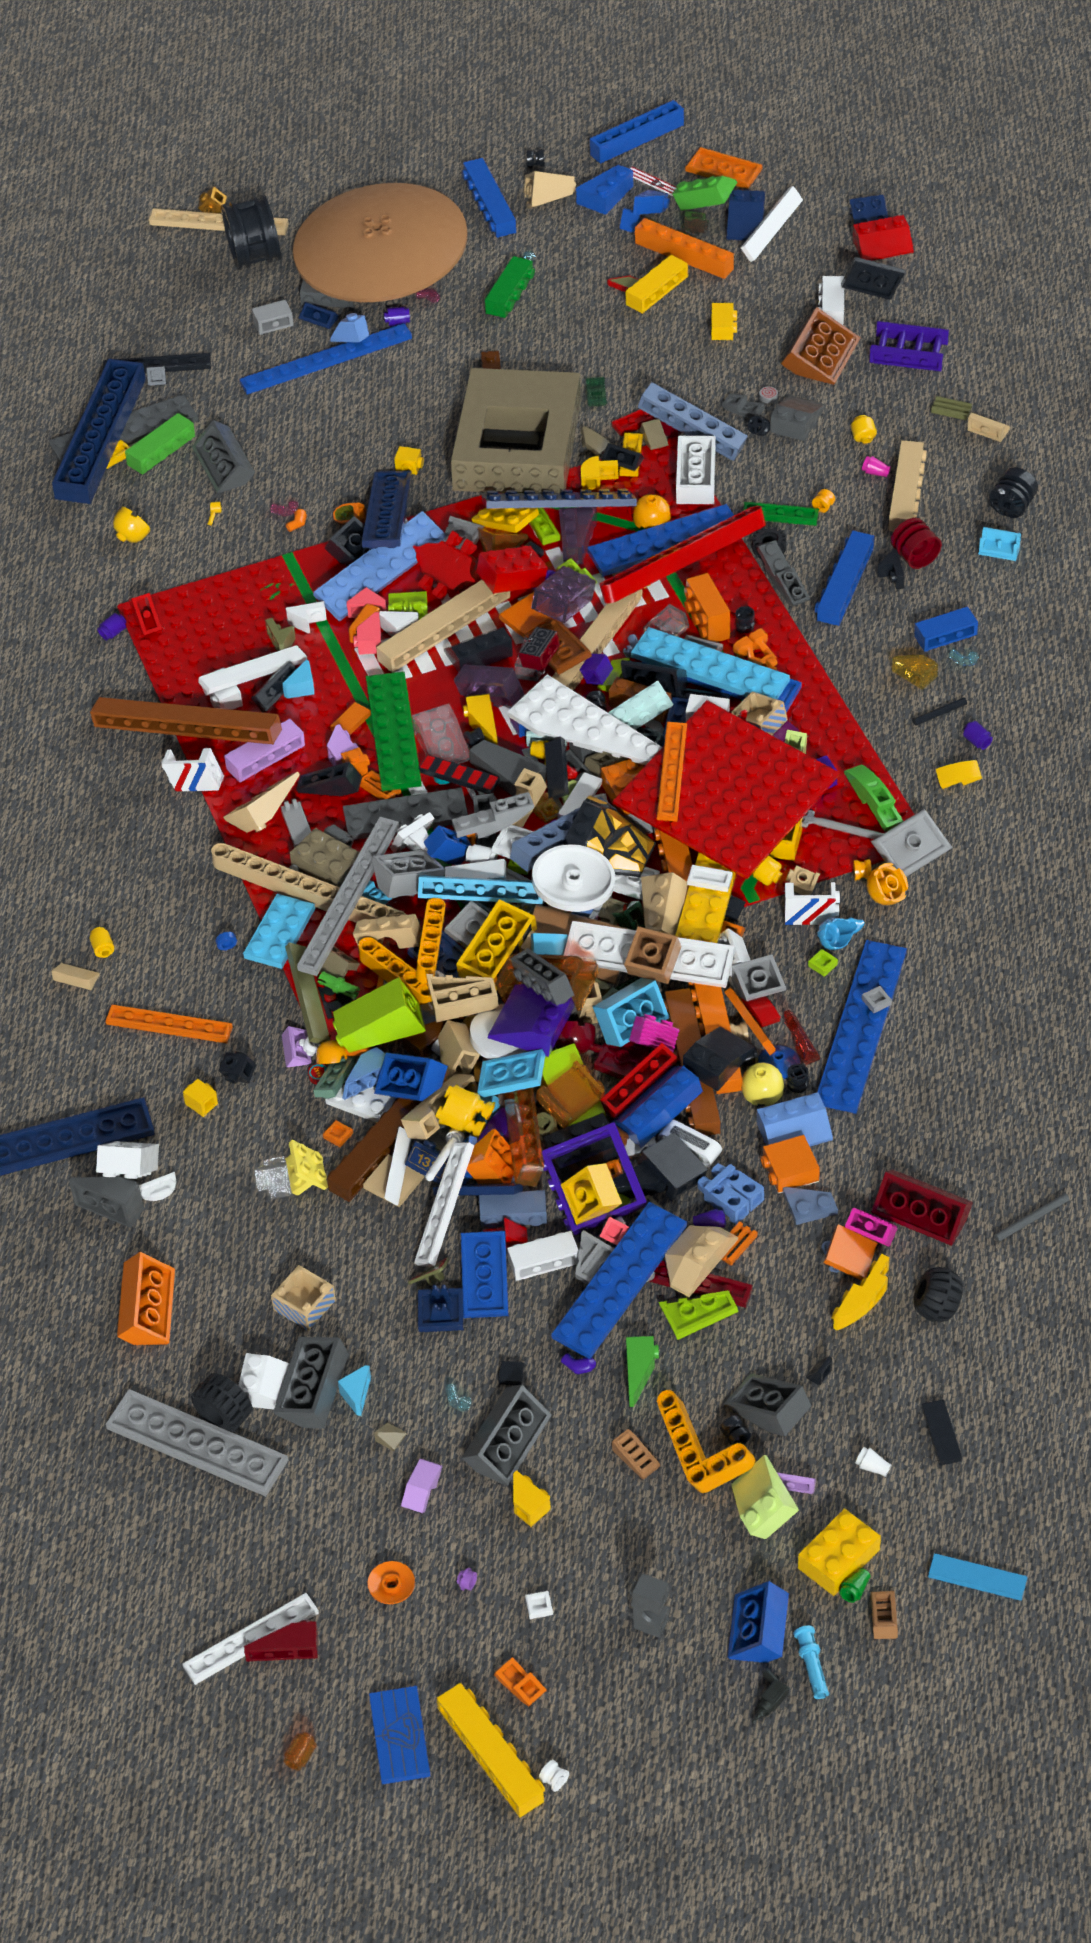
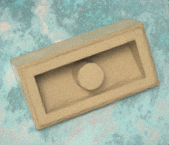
[52,963,100,990]

